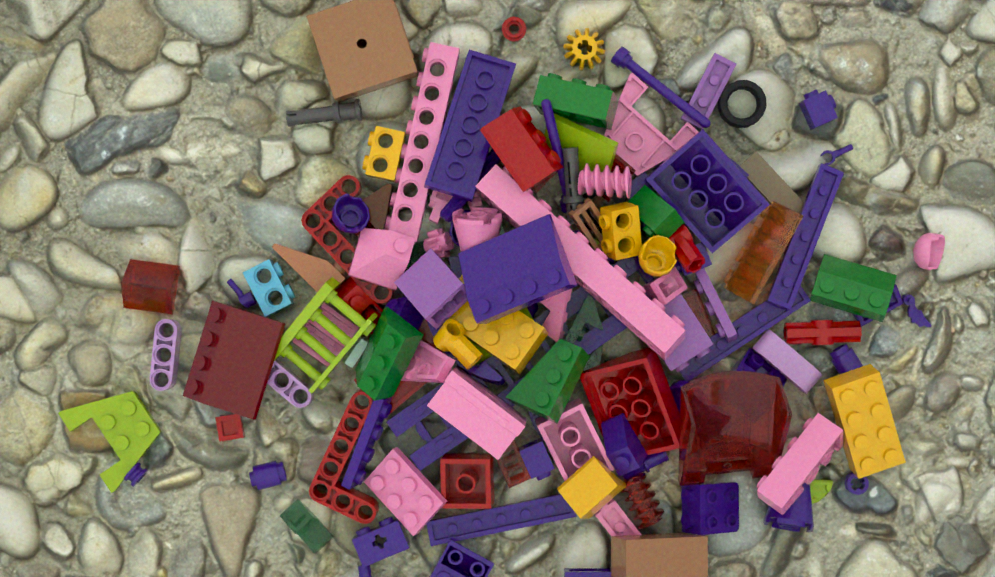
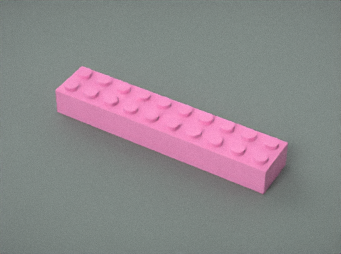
[475,164,686,360]

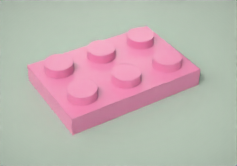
[364,447,447,536]

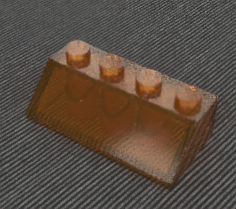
[723,201,804,304]

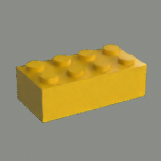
[448,275,549,374]
[823,364,906,479]

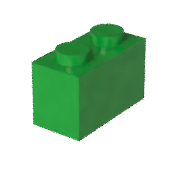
[628,185,684,238]

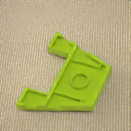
[58,391,162,493]

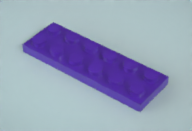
[424,49,516,202]

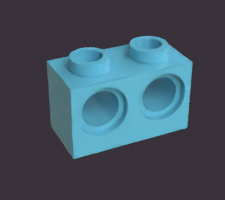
[243,259,295,317]

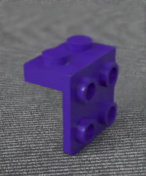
[681,482,739,535]

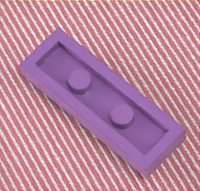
[680,53,736,130]
[693,268,737,343]

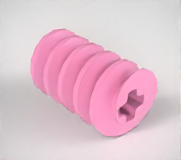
[578,163,632,199]

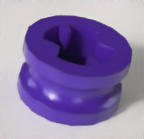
[124,462,148,487]
[844,472,869,495]

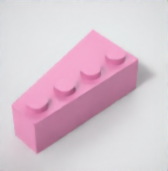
[756,413,843,515]

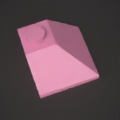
[348,228,415,291]

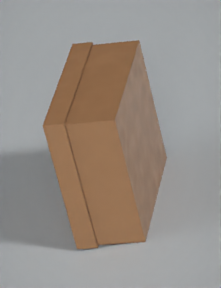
[306,0,418,103]
[611,533,708,577]

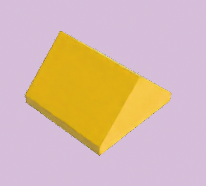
[557,456,626,519]

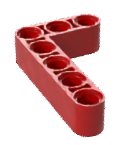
[301,175,394,304]
[309,389,379,524]

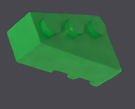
[506,339,590,424]

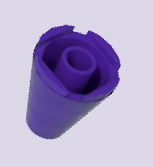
[763,483,814,532]

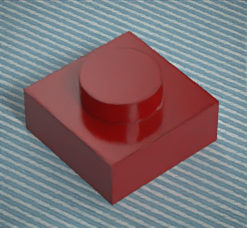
[215,414,245,442]

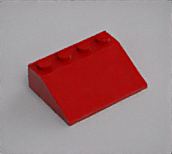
[580,347,688,455]

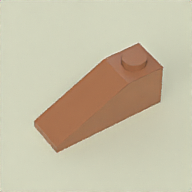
[272,244,347,292]

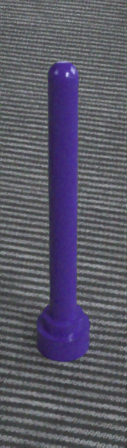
[611,46,711,128]
[541,99,566,213]

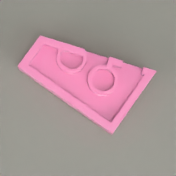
[401,340,456,383]

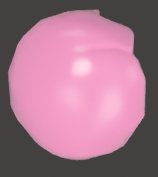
[913,233,945,270]

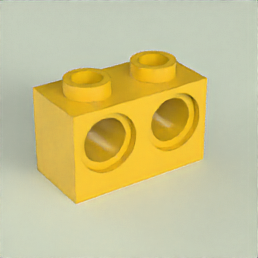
[362,126,406,183]
[599,202,642,260]

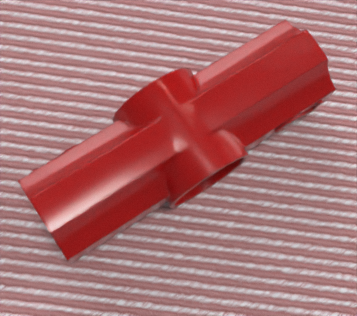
[669,224,705,273]
[783,320,862,345]

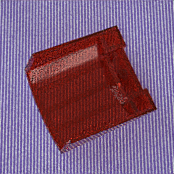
[678,371,792,486]

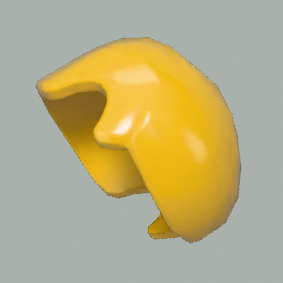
[638,235,677,277]

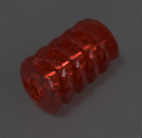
[620,472,664,529]

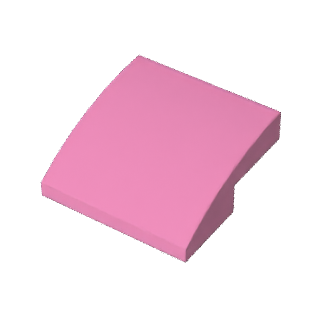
[292,303,359,367]

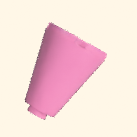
[452,206,503,252]

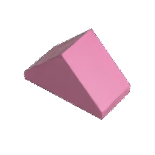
[642,267,688,305]

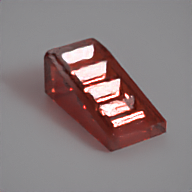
[496,439,531,488]

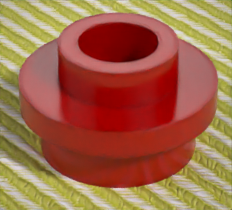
[502,17,526,42]

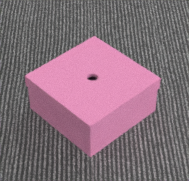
[427,365,526,460]

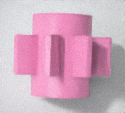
[423,228,454,259]

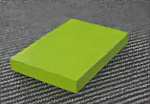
[544,113,619,172]

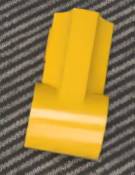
[433,319,483,370]

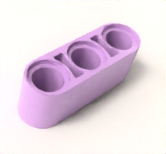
[150,319,182,391]
[752,329,823,394]
[267,359,314,408]

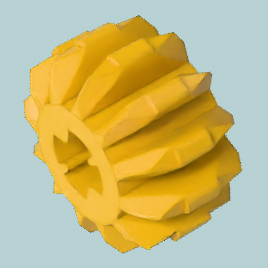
[563,28,605,71]

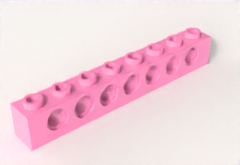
[384,42,460,243]

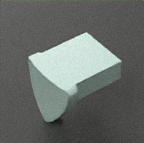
[342,336,369,368]

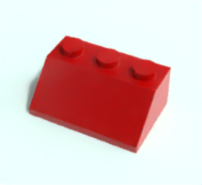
[480,106,563,192]

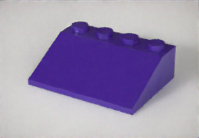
[646,129,770,254]
[458,214,578,324]

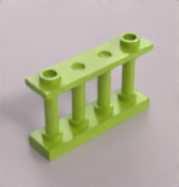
[274,277,378,394]

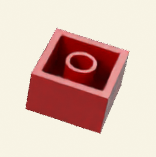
[440,453,495,509]

